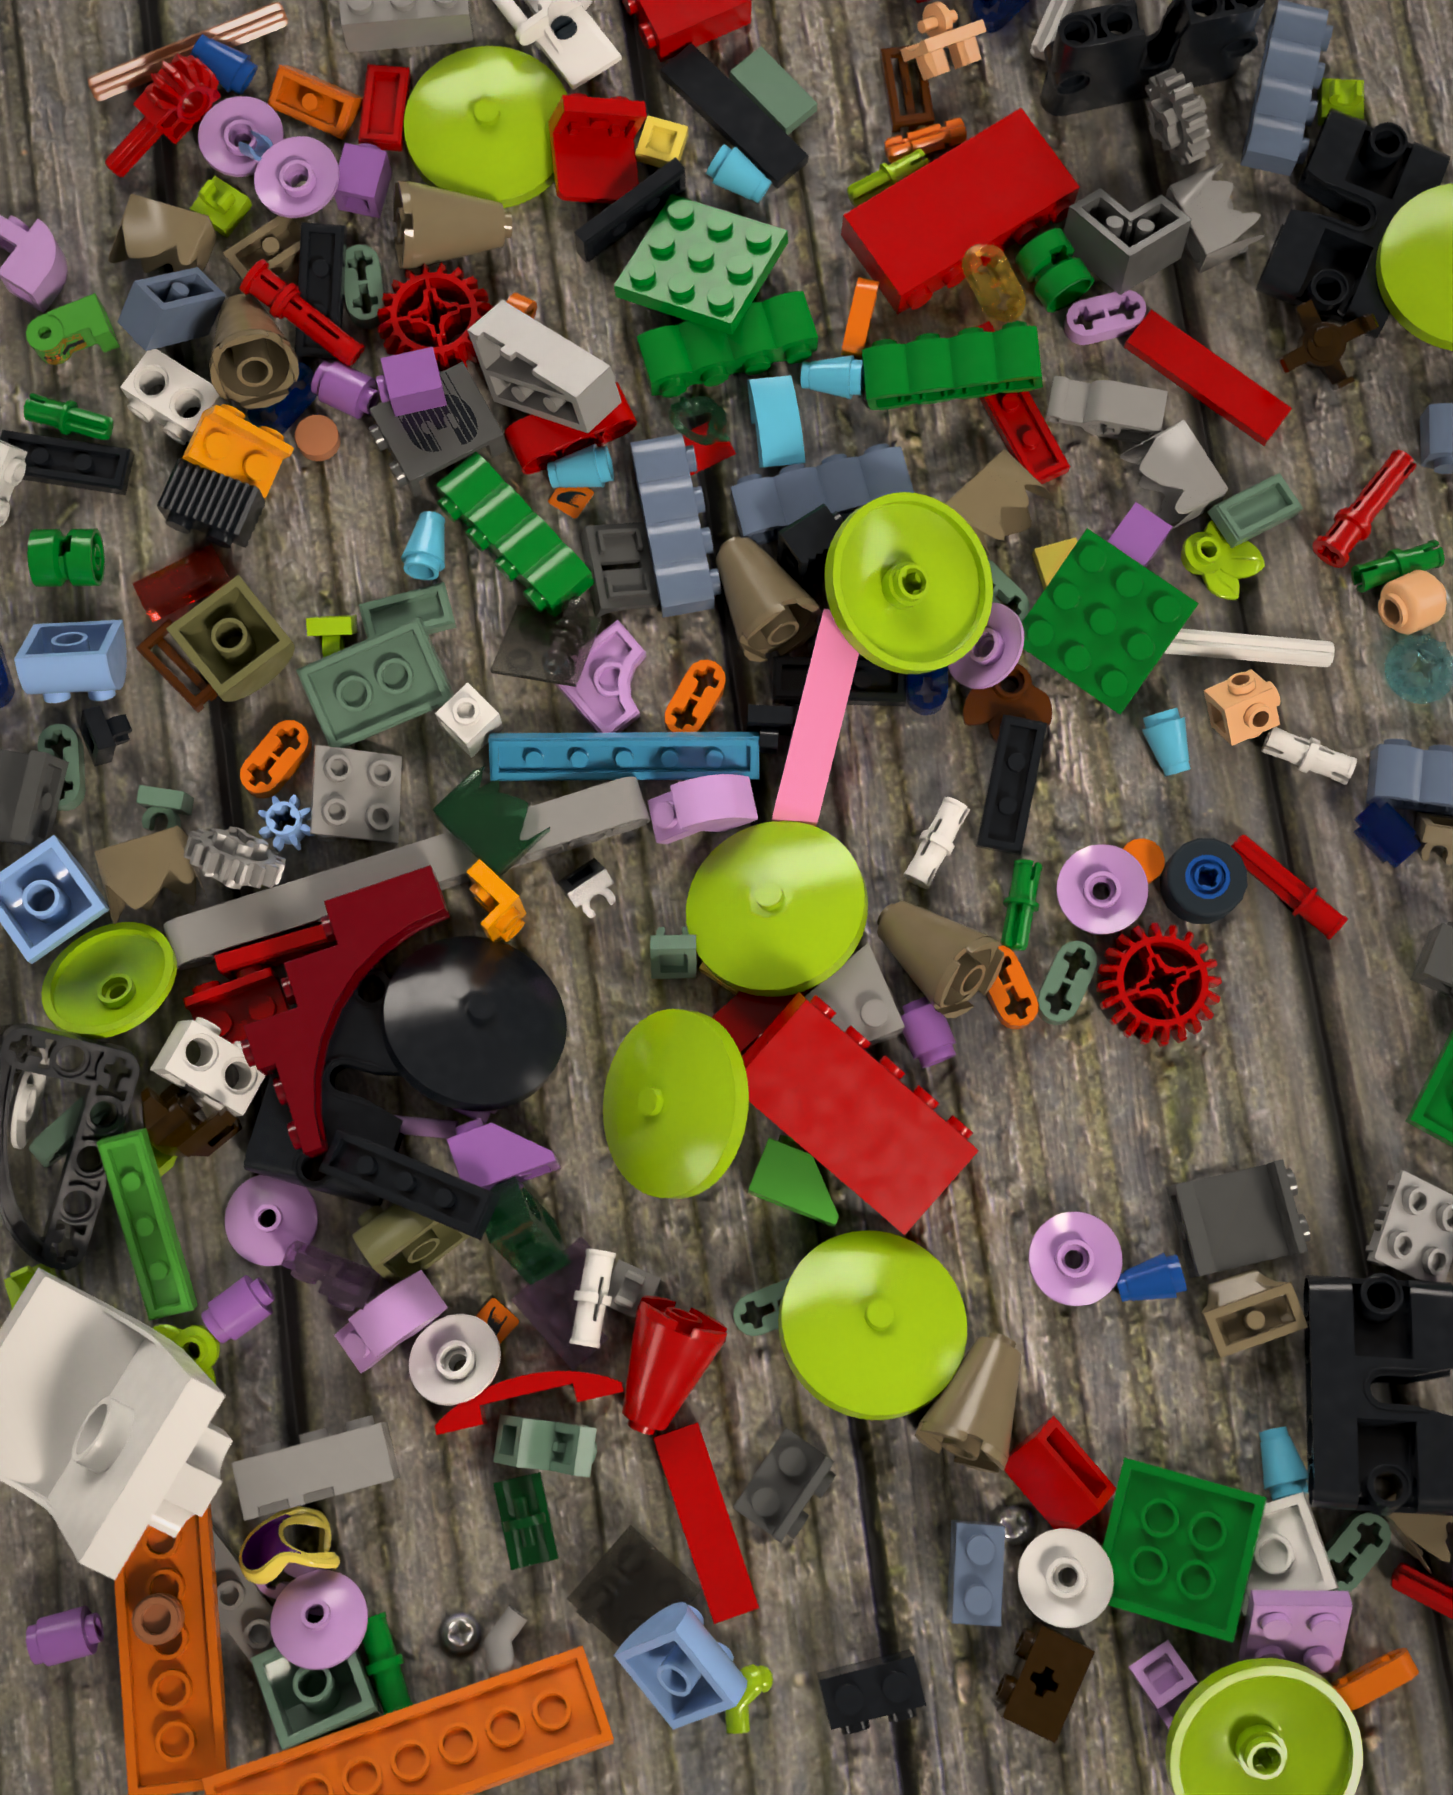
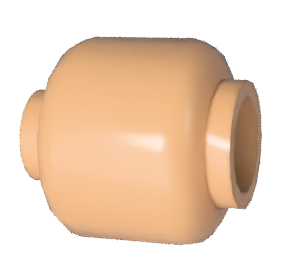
[1378,570,1447,635]

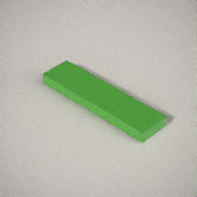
[96,1128,198,1321]

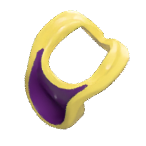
[239,1506,340,1585]

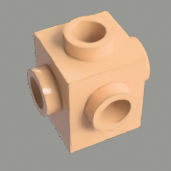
[1204,669,1281,746]

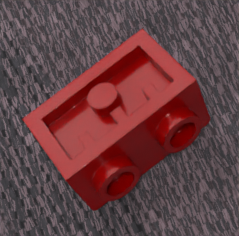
[183,965,290,1045]

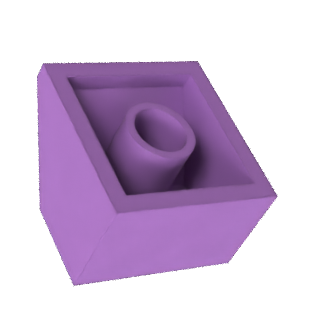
[447,1119,561,1192]

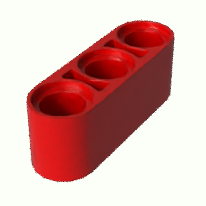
[504,382,637,475]

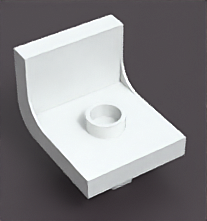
[0,1267,233,1580]

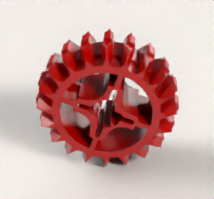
[377,262,493,372]
[1096,923,1222,1047]

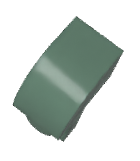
[493,1414,597,1477]

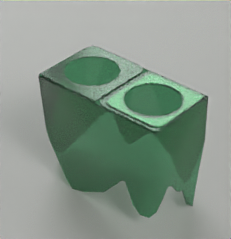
[433,766,550,877]

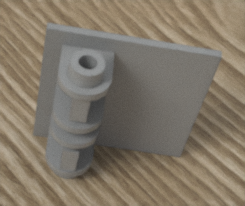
[310,745,402,844]
[1365,1170,1453,1282]

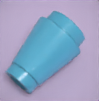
[706,144,772,204]
[801,355,865,399]
[547,444,614,488]
[401,511,445,581]
[1142,708,1191,777]
[1259,1427,1308,1501]

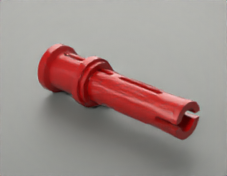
[239,259,365,367]
[1312,450,1417,568]

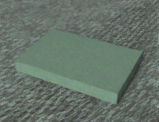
[296,617,454,748]

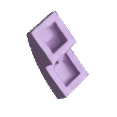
[1128,1640,1197,1730]

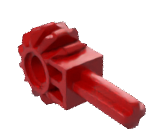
[105,53,221,178]

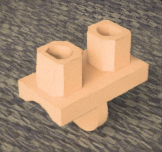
[901,1,987,81]

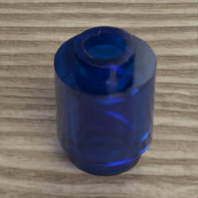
[1353,801,1422,869]

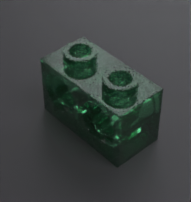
[485,1176,571,1285]

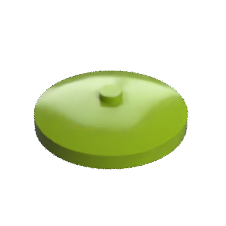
[404,46,568,208]
[1376,183,1453,351]
[824,492,993,674]
[686,821,868,997]
[603,1009,749,1199]
[778,1230,967,1420]
[1165,1658,1363,1795]

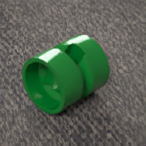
[1015,228,1094,313]
[27,528,105,587]

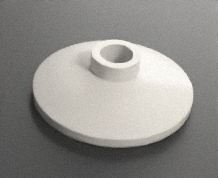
[8,1058,46,1149]
[408,1314,501,1406]
[1018,1528,1114,1628]

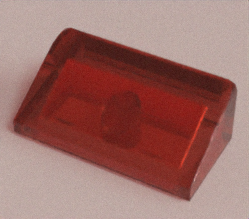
[132,544,231,622]

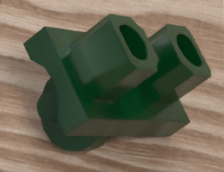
[493,1472,559,1570]

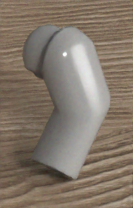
[484,1605,528,1677]

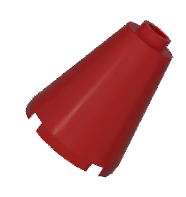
[622,1295,728,1435]

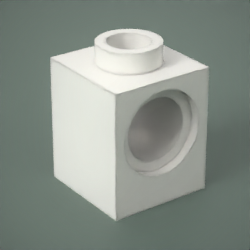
[435,682,504,758]

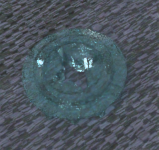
[1385,634,1453,704]

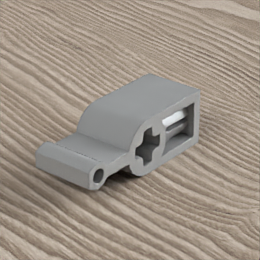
[1045,376,1168,444]

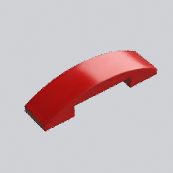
[434,1371,625,1435]

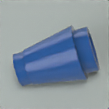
[190,34,258,95]
[1117,1253,1187,1302]

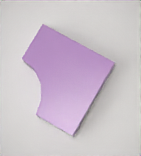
[549,620,646,733]

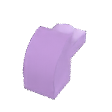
[0,215,67,313]
[647,774,758,844]
[334,1270,448,1373]

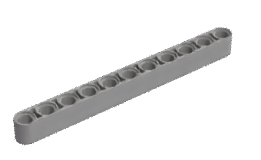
[163,776,650,970]

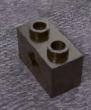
[994,1621,1095,1744]

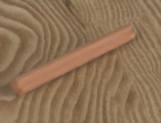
[87,2,288,101]

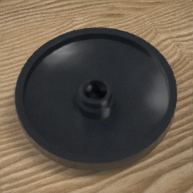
[380,936,567,1112]

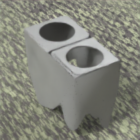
[1165,163,1265,273]
[1120,420,1228,530]

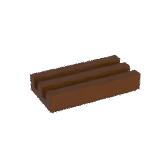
[880,45,935,133]
[136,618,218,713]

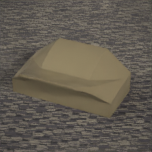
[223,215,307,286]
[1201,1268,1308,1358]

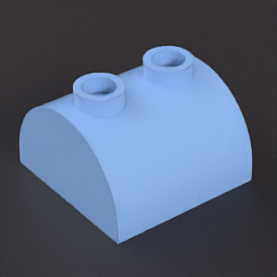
[14,620,127,703]
[0,835,110,964]
[614,1602,747,1730]

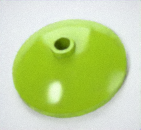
[41,922,177,1039]

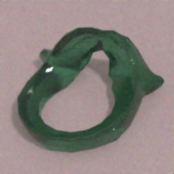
[668,396,730,445]

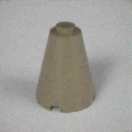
[393,180,512,270]
[209,294,299,409]
[716,537,823,662]
[877,901,1004,1018]
[915,1333,1022,1473]

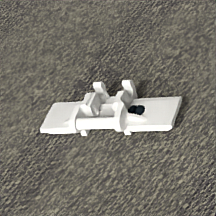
[492,0,622,90]

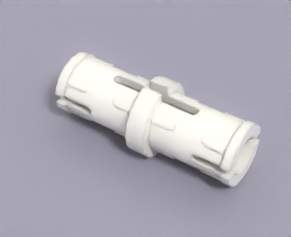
[1261,727,1357,785]
[903,797,970,889]
[569,1248,616,1348]

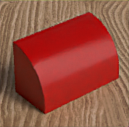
[1004,1415,1117,1529]

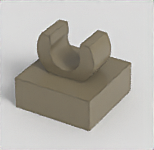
[1413,811,1453,865]

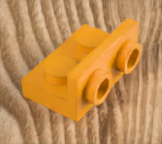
[182,404,294,499]
[467,859,526,942]

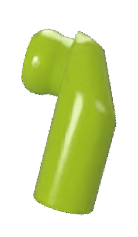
[725,1664,773,1734]

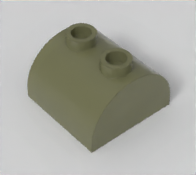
[166,574,295,702]
[352,1203,470,1286]

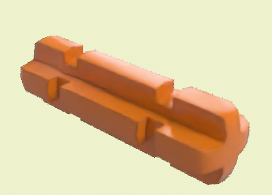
[884,117,967,163]

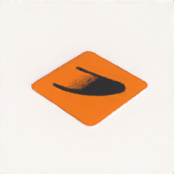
[548,487,594,519]
[476,1298,519,1344]

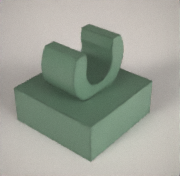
[136,785,194,831]
[650,927,697,979]

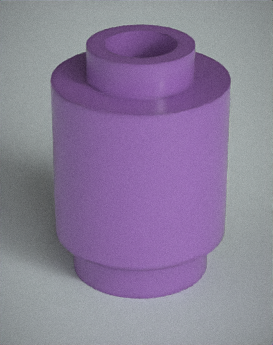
[311,361,380,419]
[900,997,956,1068]
[201,1275,275,1344]
[26,1605,104,1667]

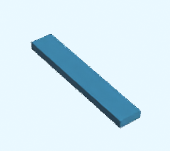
[489,732,759,781]

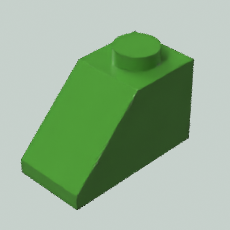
[747,1135,839,1228]

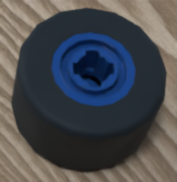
[1160,838,1248,924]

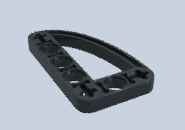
[0,1023,140,1270]

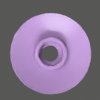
[198,96,284,177]
[254,136,340,218]
[948,602,1024,689]
[1056,844,1148,935]
[225,1174,318,1266]
[1028,1212,1122,1306]
[270,1570,368,1670]

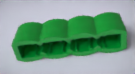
[636,291,818,398]
[862,321,1043,410]
[436,452,594,618]

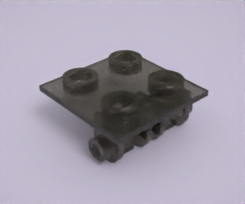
[490,596,602,687]
[567,1524,702,1647]

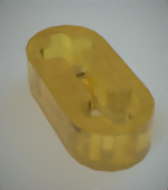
[962,244,1026,322]

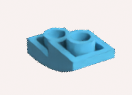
[747,375,806,468]

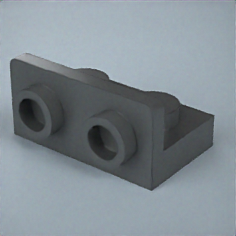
[733,1427,836,1543]

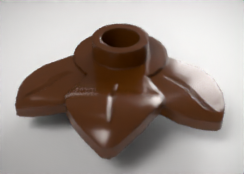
[963,664,1052,743]

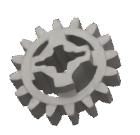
[1145,68,1211,166]
[183,826,286,890]

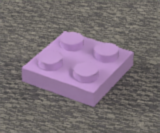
[1239,1590,1353,1673]

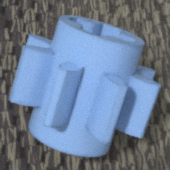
[258,794,315,852]

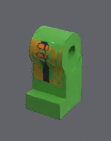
[26,293,120,365]

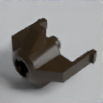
[1276,300,1379,391]
[141,1084,243,1157]

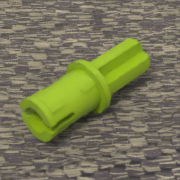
[847,148,929,207]

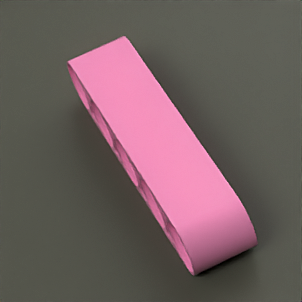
[771,608,859,827]

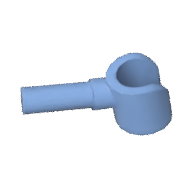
[239,131,273,161]

